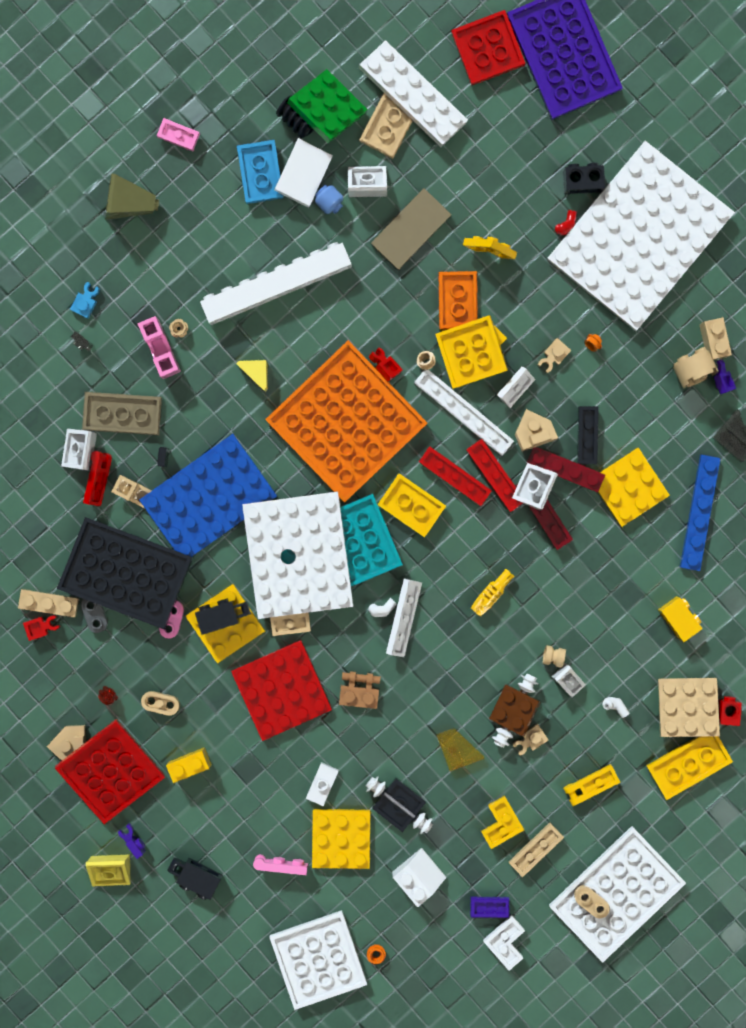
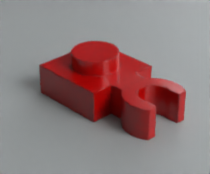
[369,347,403,382]
[23,615,60,641]

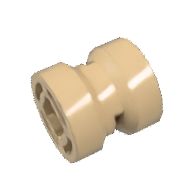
[543,645,566,668]

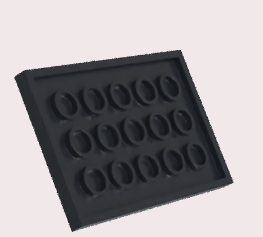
[57,517,193,630]

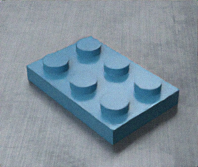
[237,140,284,204]

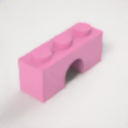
[138,316,181,379]

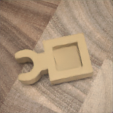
[537,338,571,373]
[512,724,548,755]

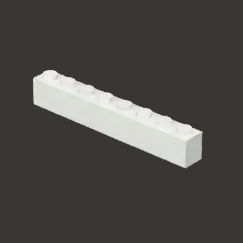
[200,242,352,325]

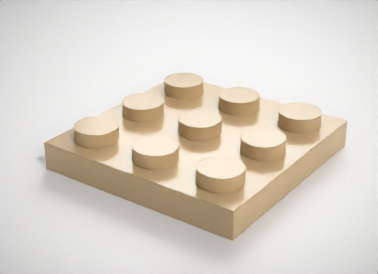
[658,678,720,737]

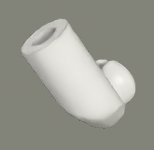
[368,598,397,617]
[602,697,630,718]

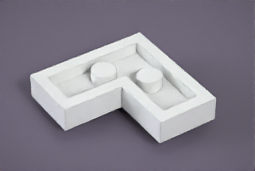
[483,915,525,971]

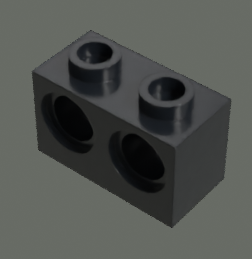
[563,163,605,194]

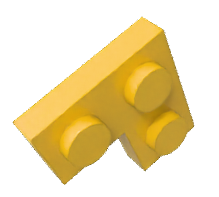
[463,236,517,259]
[481,795,524,849]

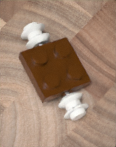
[489,674,540,748]

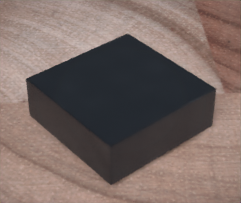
[157,447,169,467]

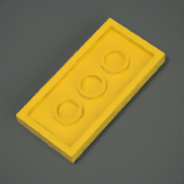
[646,736,733,800]

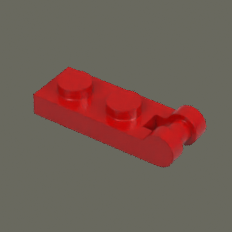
[83,451,112,506]

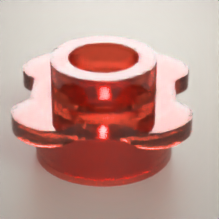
[98,686,118,705]

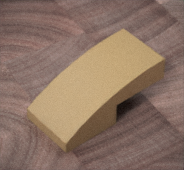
[111,475,152,508]

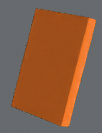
[438,271,478,330]

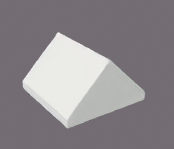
[348,166,387,197]
[61,429,97,471]
[512,463,558,510]

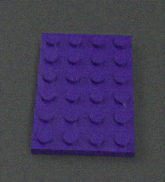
[507,0,623,120]

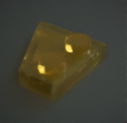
[436,728,484,771]

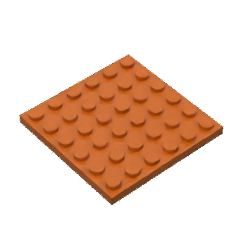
[265,340,428,503]

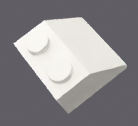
[392,848,446,907]

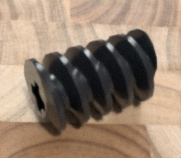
[276,95,314,139]

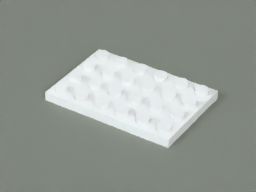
[549,826,686,963]

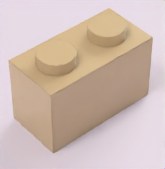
[699,318,732,360]

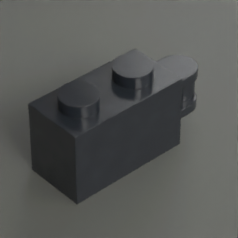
[195,598,251,635]
[167,857,223,900]

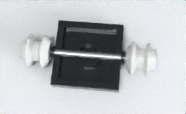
[366,776,433,834]

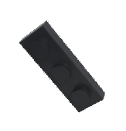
[577,406,598,464]

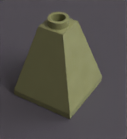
[105,174,159,219]

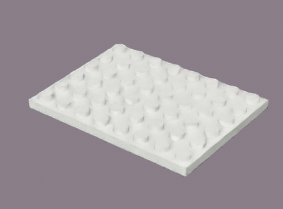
[547,141,735,332]

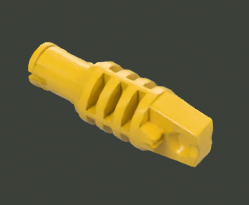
[471,569,515,616]

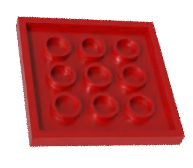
[231,640,332,741]
[55,719,165,824]

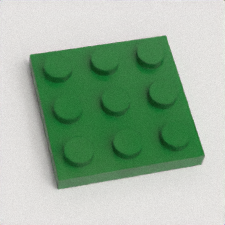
[287,69,368,143]

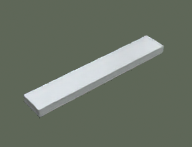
[414,370,514,456]

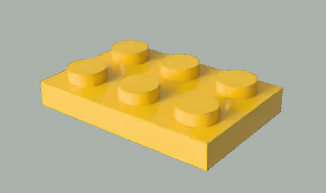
[378,474,446,537]

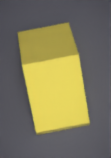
[236,360,268,392]

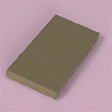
[371,188,452,271]
[82,392,162,435]

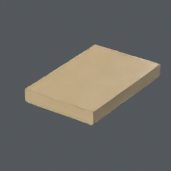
[359,93,413,159]

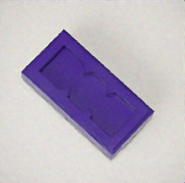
[470,897,509,918]

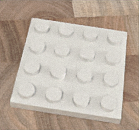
[270,910,367,1010]

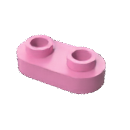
[159,601,184,638]

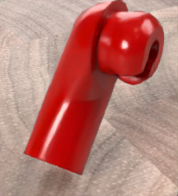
[555,210,577,235]

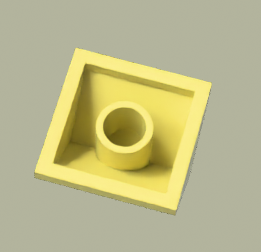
[86,854,131,886]

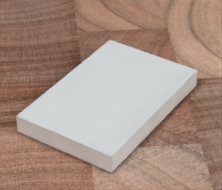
[274,138,333,208]

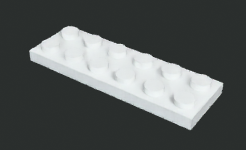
[359,40,468,147]

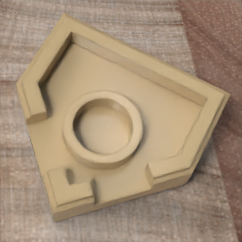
[515,409,558,451]
[47,725,86,760]

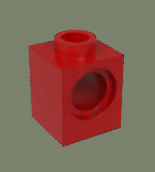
[718,696,742,726]

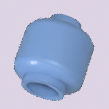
[315,185,343,214]

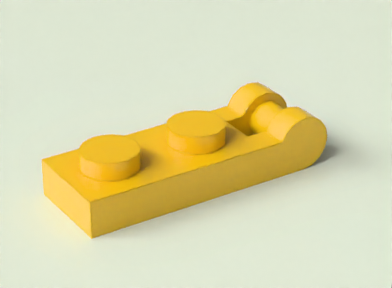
[563,764,620,806]

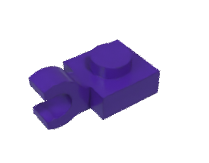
[714,359,736,395]
[118,823,146,859]

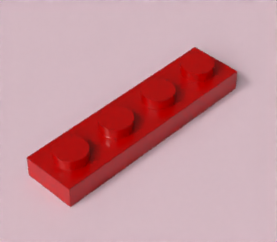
[466,439,523,512]
[419,446,492,506]

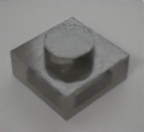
[71,331,94,351]

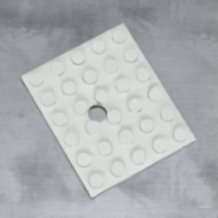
[242,492,354,619]

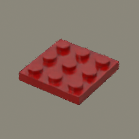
[451,10,525,86]

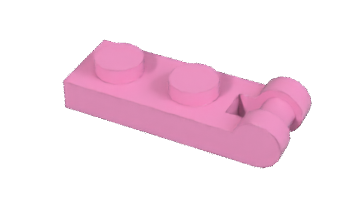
[253,854,308,875]

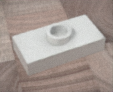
[497,366,535,408]
[306,762,339,806]

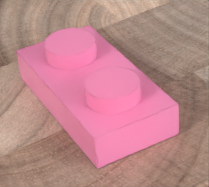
[157,118,200,152]

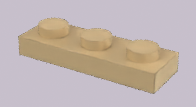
[18,589,79,617]
[509,822,564,877]

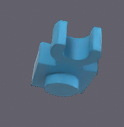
[70,282,100,319]

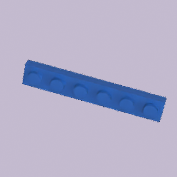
[680,455,721,571]

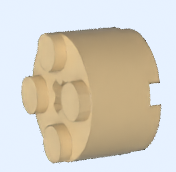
[673,347,719,389]

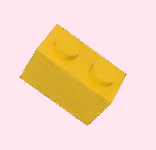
[658,597,702,642]
[166,747,212,783]

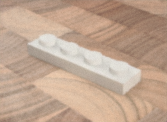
[386,579,422,657]

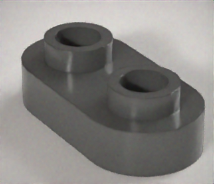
[81,599,108,633]

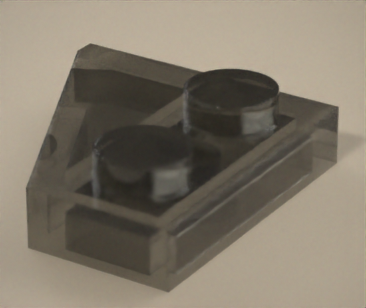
[712,409,746,463]

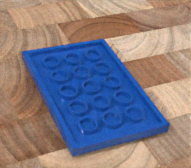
[139,434,277,557]

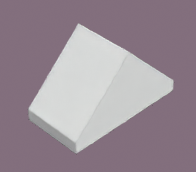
[552,663,586,698]

